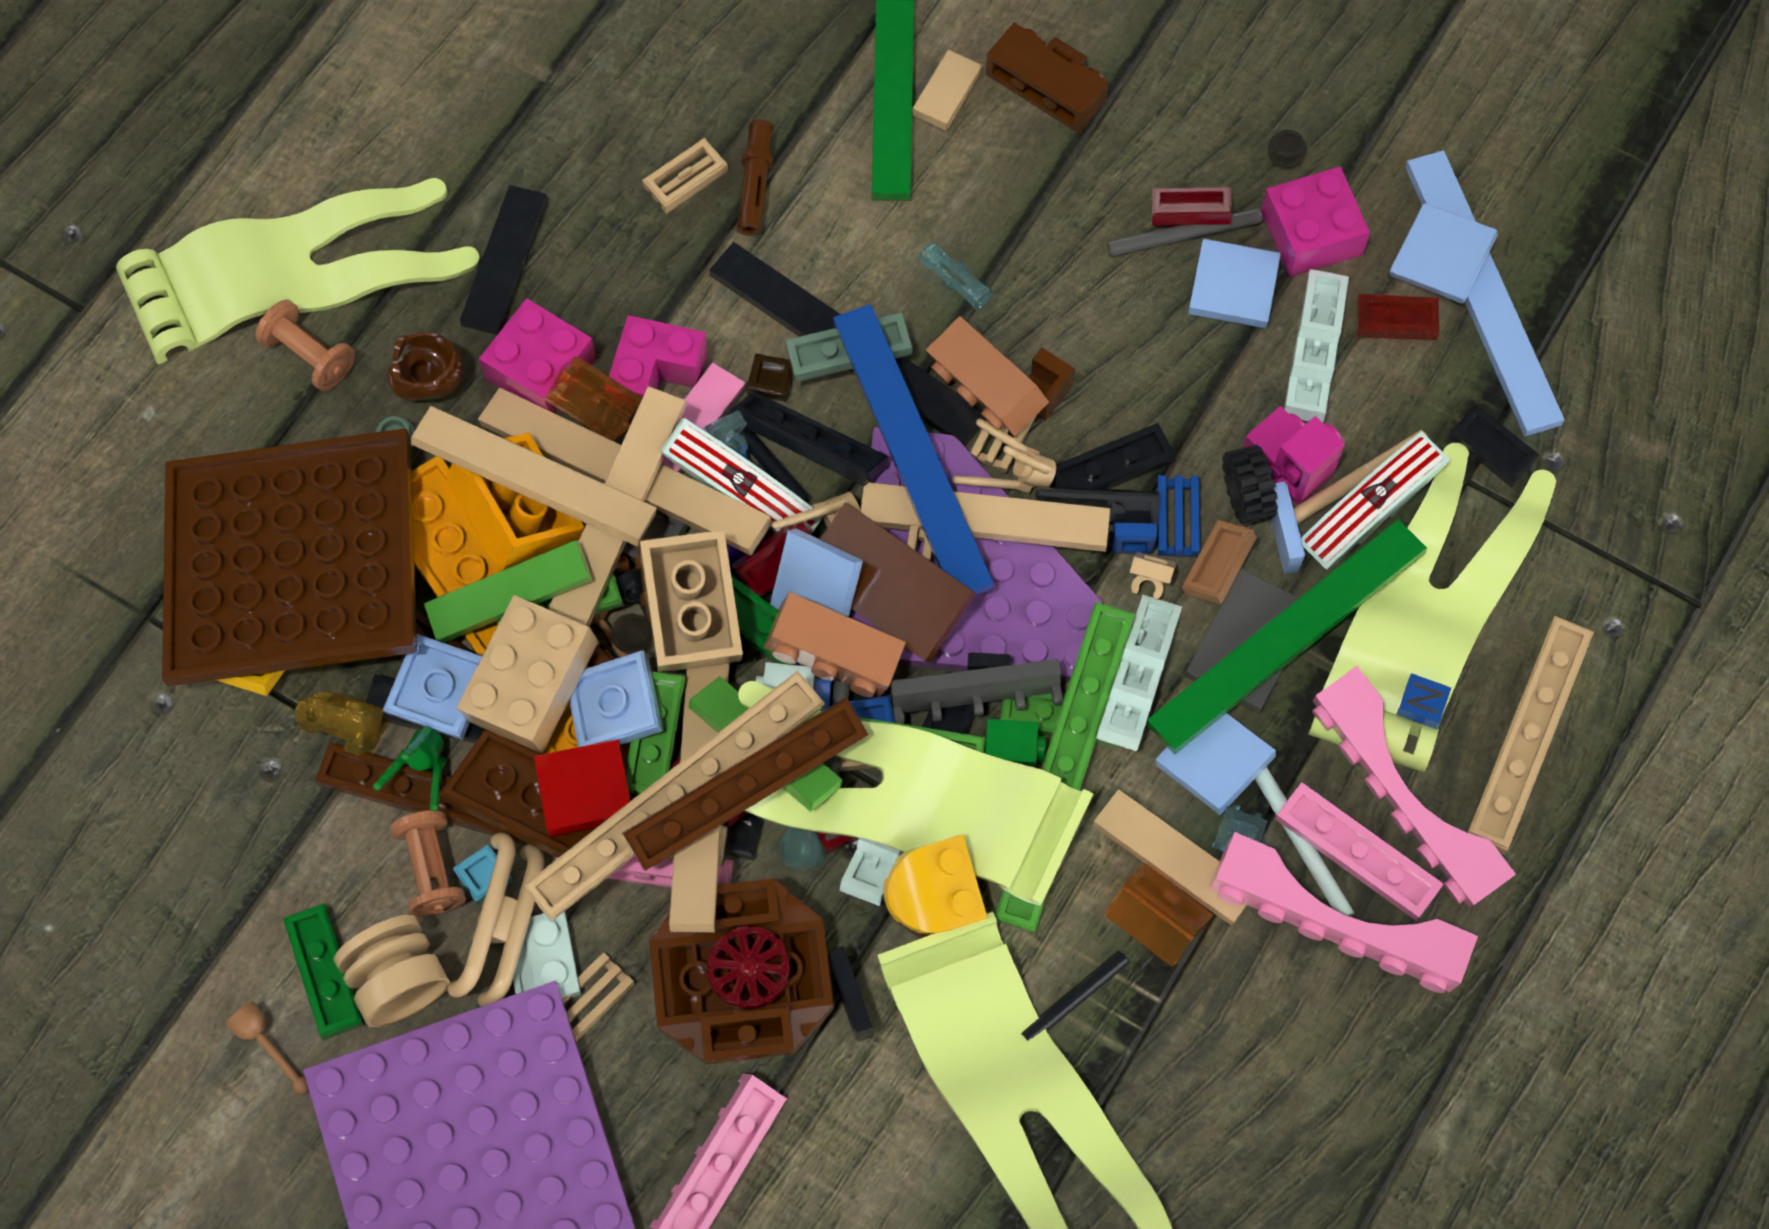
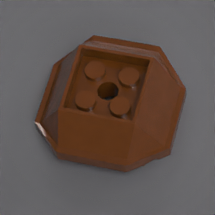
[649,878,834,1065]

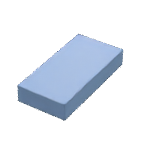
[1270,482,1305,574]

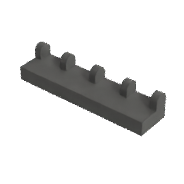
[891,659,1063,724]

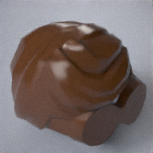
[387,332,463,402]

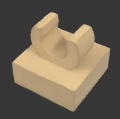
[1130,551,1177,600]

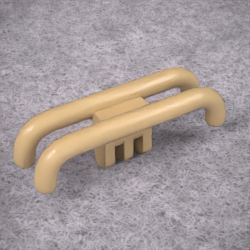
[447,832,545,1007]

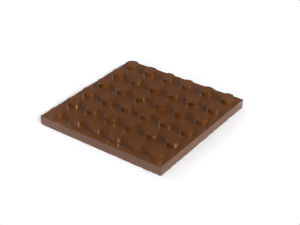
[162,428,417,686]

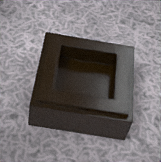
[746,353,793,402]

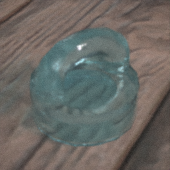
[780,828,824,870]

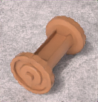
[255,299,355,391]
[390,810,466,917]

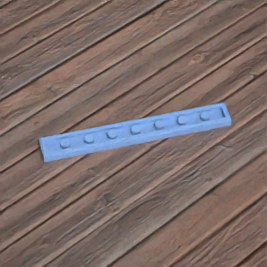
[1405,150,1565,437]

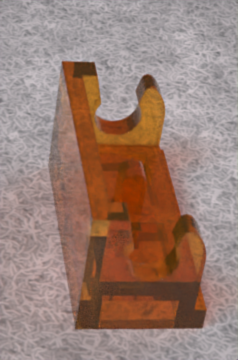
[544,356,642,441]

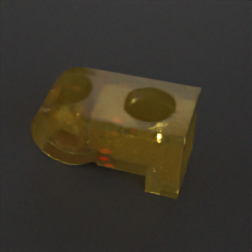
[295,691,384,756]

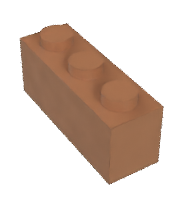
[926,316,1049,437]
[763,592,906,697]

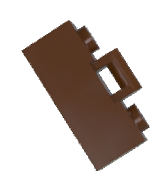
[986,22,1109,134]

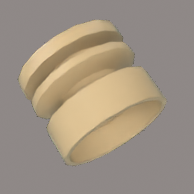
[333,915,450,1028]

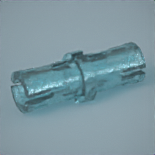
[919,242,993,310]

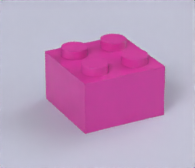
[1261,166,1370,278]
[479,298,597,413]

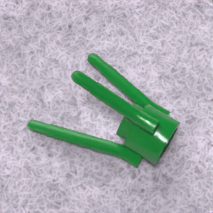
[373,726,447,811]

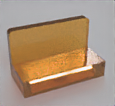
[1105,863,1213,966]

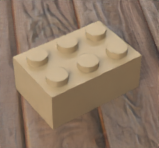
[640,530,743,673]
[456,595,598,754]

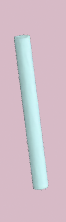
[1255,767,1355,917]

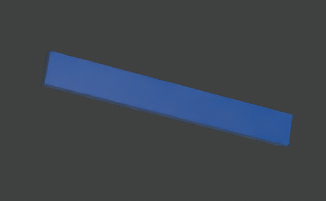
[833,304,993,595]

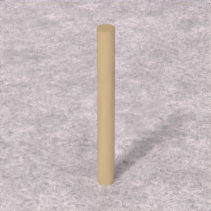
[1293,430,1428,525]

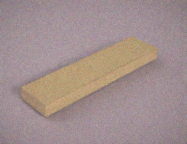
[1093,789,1247,926]

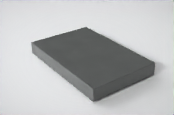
[1185,569,1299,714]

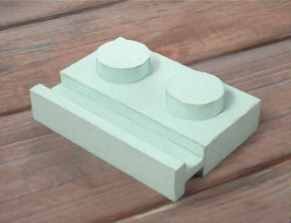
[513,911,582,997]

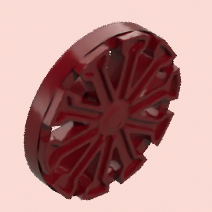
[707,926,790,1010]

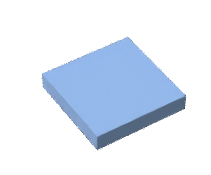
[1390,203,1498,304]
[1188,239,1281,328]
[770,528,863,617]
[383,634,482,741]
[569,650,663,747]
[1155,713,1276,815]

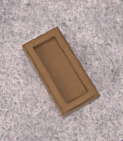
[1182,520,1257,605]

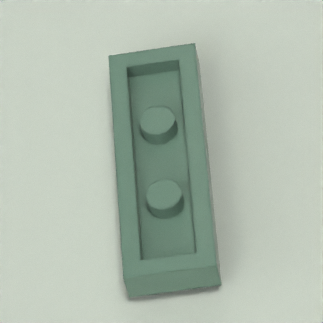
[785,312,912,382]

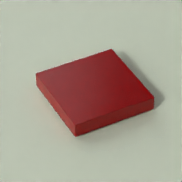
[534,739,631,837]

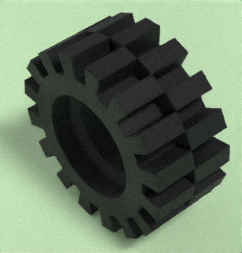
[1222,445,1278,524]

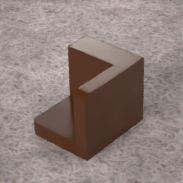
[1028,347,1075,421]

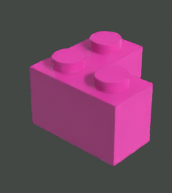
[606,315,709,412]
[1243,406,1345,505]

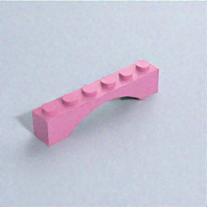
[1312,666,1516,908]
[1209,832,1478,993]

